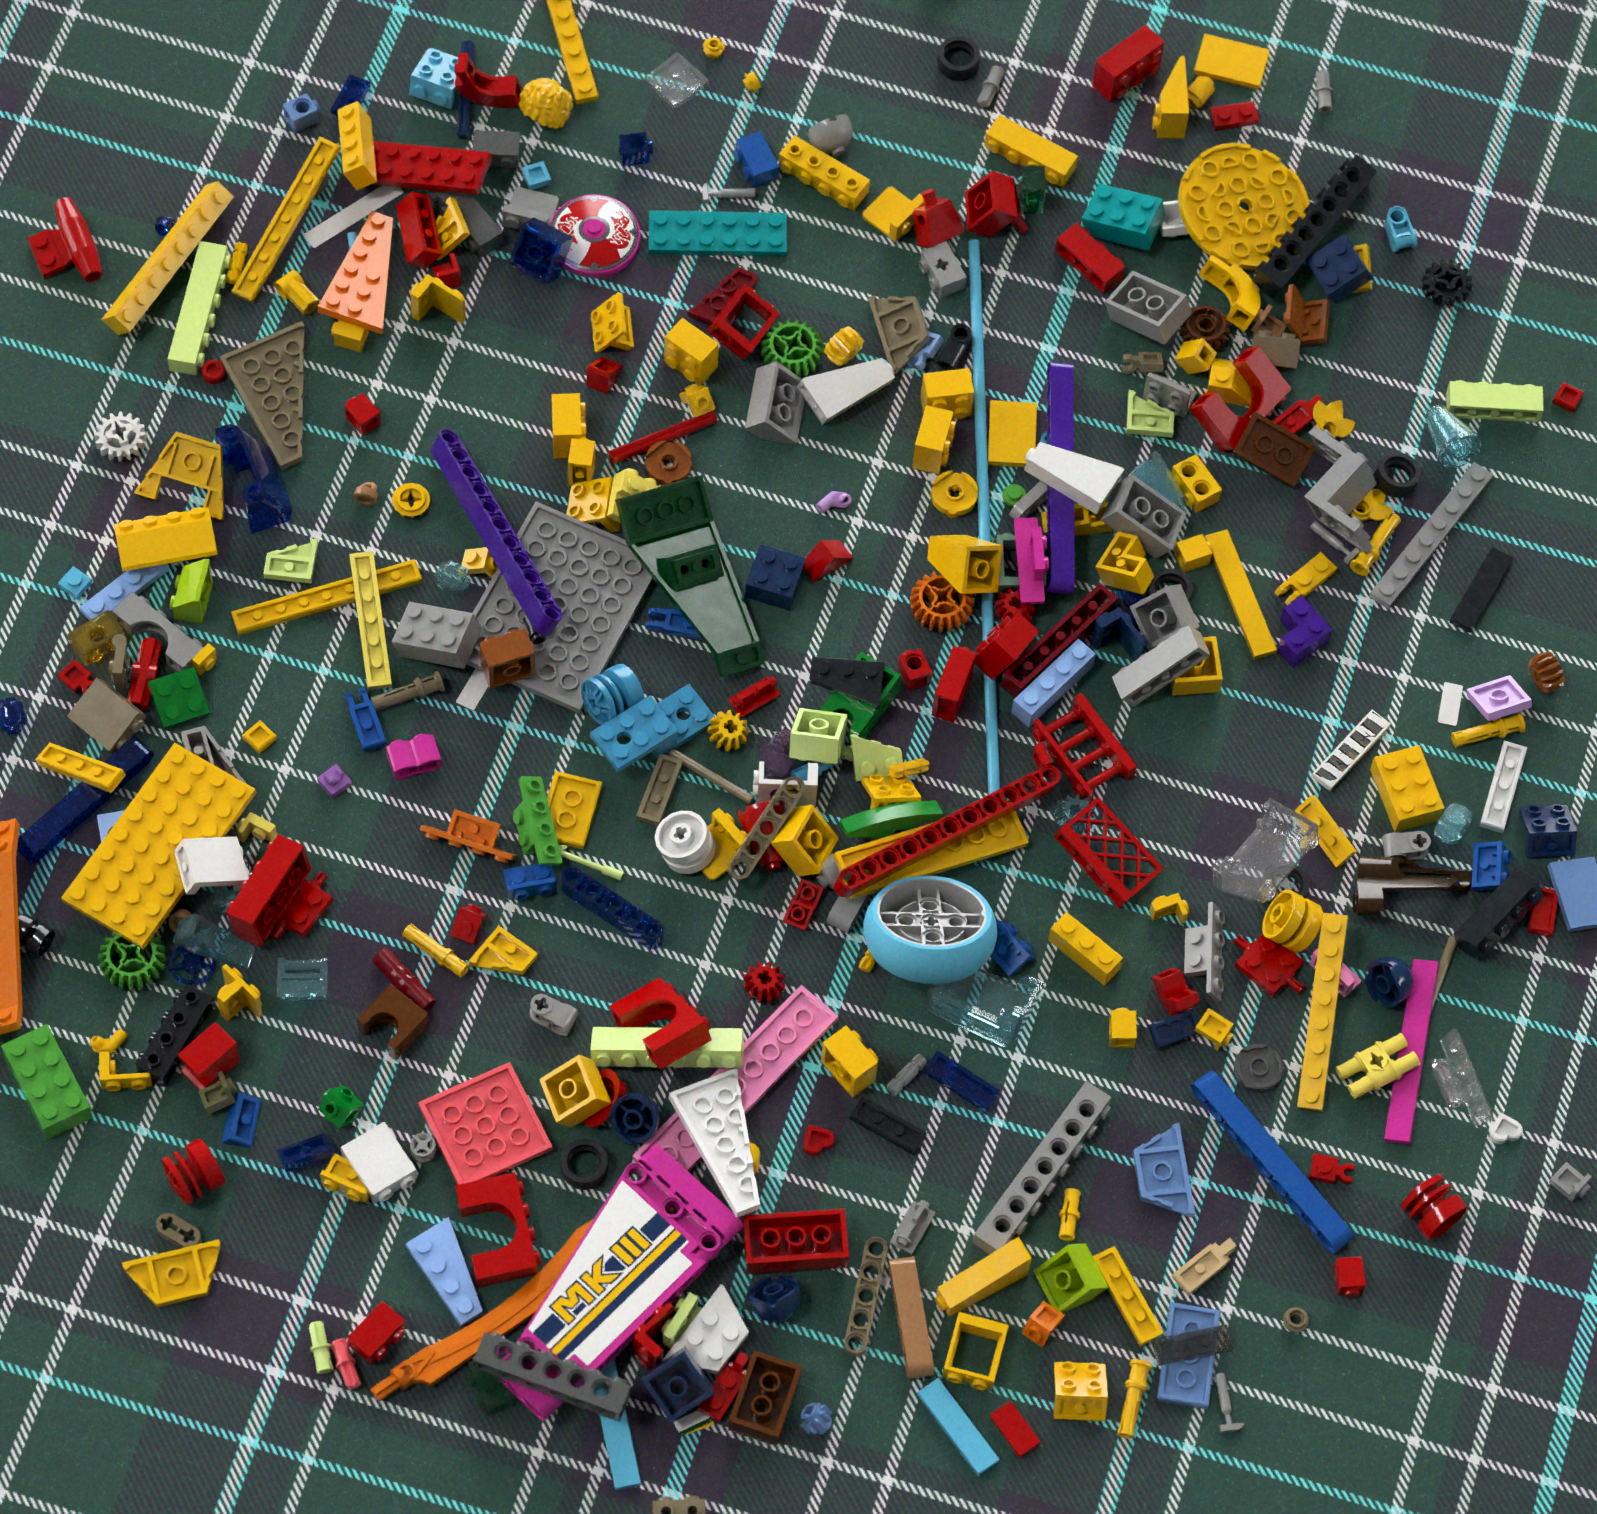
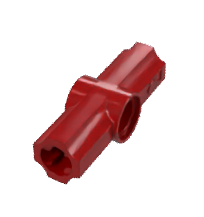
[127,637,163,712]

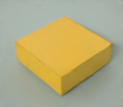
[242,720,277,754]

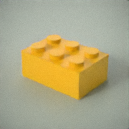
[1370,745,1445,832]

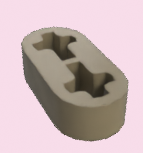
[156,1213,201,1248]

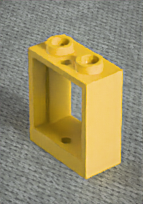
[942,1312,1009,1391]

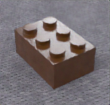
[728,1351,803,1447]

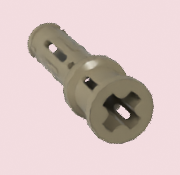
[370,671,445,712]

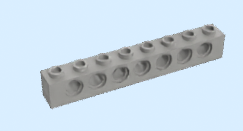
[972,1081,1111,1255]

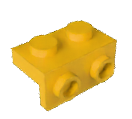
[320,1154,370,1203]

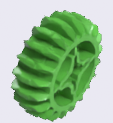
[761,319,824,377]
[98,932,166,991]

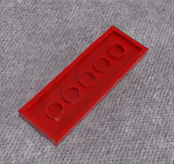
[373,141,493,195]

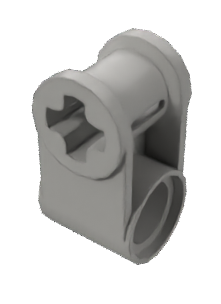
[1382,831,1431,861]
[529,994,579,1036]

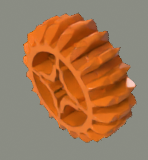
[909,571,974,633]

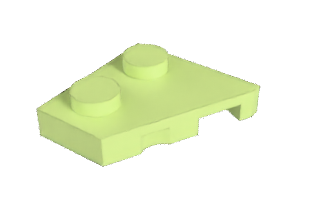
[263,539,318,584]
[850,734,903,781]

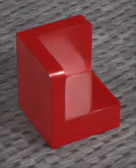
[432,253,461,288]

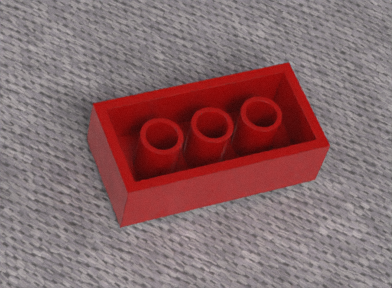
[227,834,311,948]
[742,1209,849,1274]

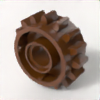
[1179,305,1230,351]

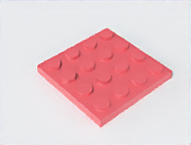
[418,1062,553,1185]

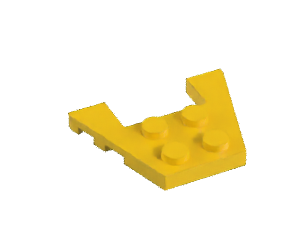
[134,432,224,520]

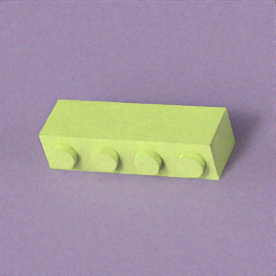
[1446,380,1543,422]

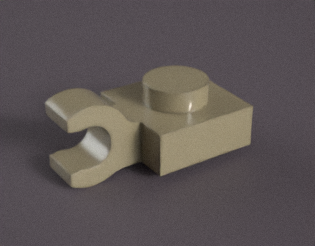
[1122,352,1164,374]

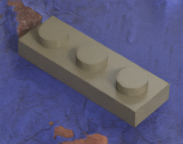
[636,753,683,826]

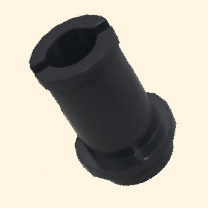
[523,615,546,645]

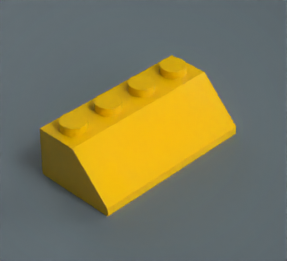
[114,507,218,572]

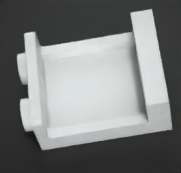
[174,837,250,895]
[341,1122,417,1204]

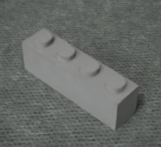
[1112,625,1210,707]

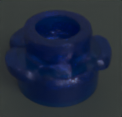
[155,216,176,237]

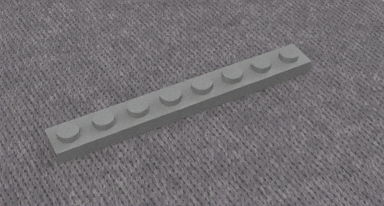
[1369,462,1493,610]

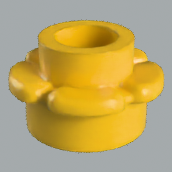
[703,37,725,59]
[742,72,762,93]

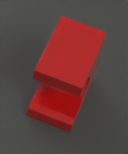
[177,1022,240,1091]

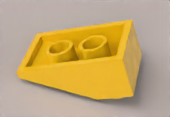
[1152,56,1189,138]

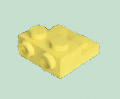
[607,468,660,523]

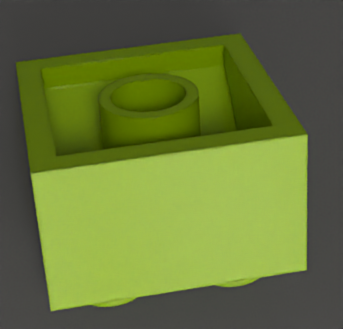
[170,559,213,624]
[1034,1243,1109,1313]

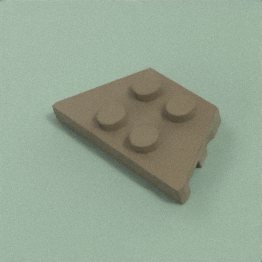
[868,296,931,375]

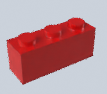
[396,192,442,268]
[1055,223,1125,294]

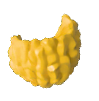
[519,78,573,129]

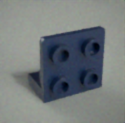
[1519,804,1577,858]

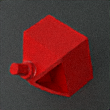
[965,171,1029,238]

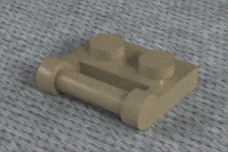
[109,634,131,695]

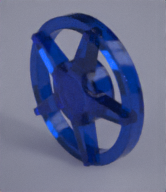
[169,942,216,985]

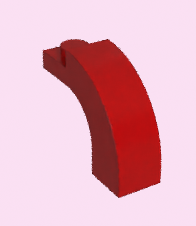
[454,53,522,108]

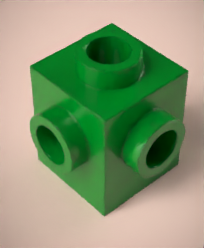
[318,1085,364,1129]

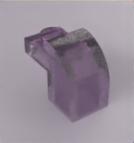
[758,727,796,780]

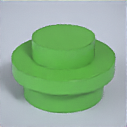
[1002,484,1026,507]

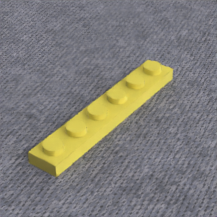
[349,551,392,690]

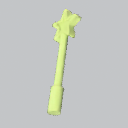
[559,845,624,881]

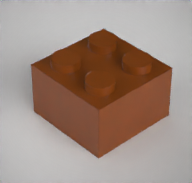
[479,628,536,689]

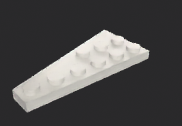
[669,1068,760,1218]

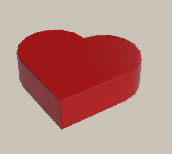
[803,1125,835,1157]

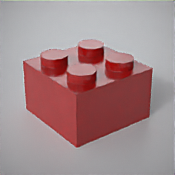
[975,612,1039,680]

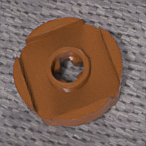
[645,441,692,486]

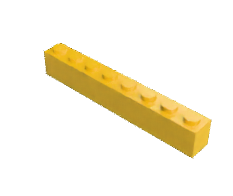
[101,181,234,335]

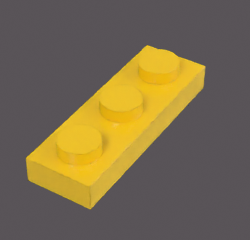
[1295,795,1357,867]

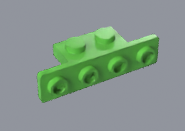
[513,776,563,865]

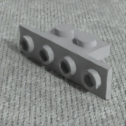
[1184,902,1225,1002]

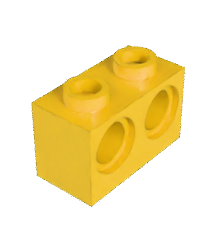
[1170,454,1222,513]

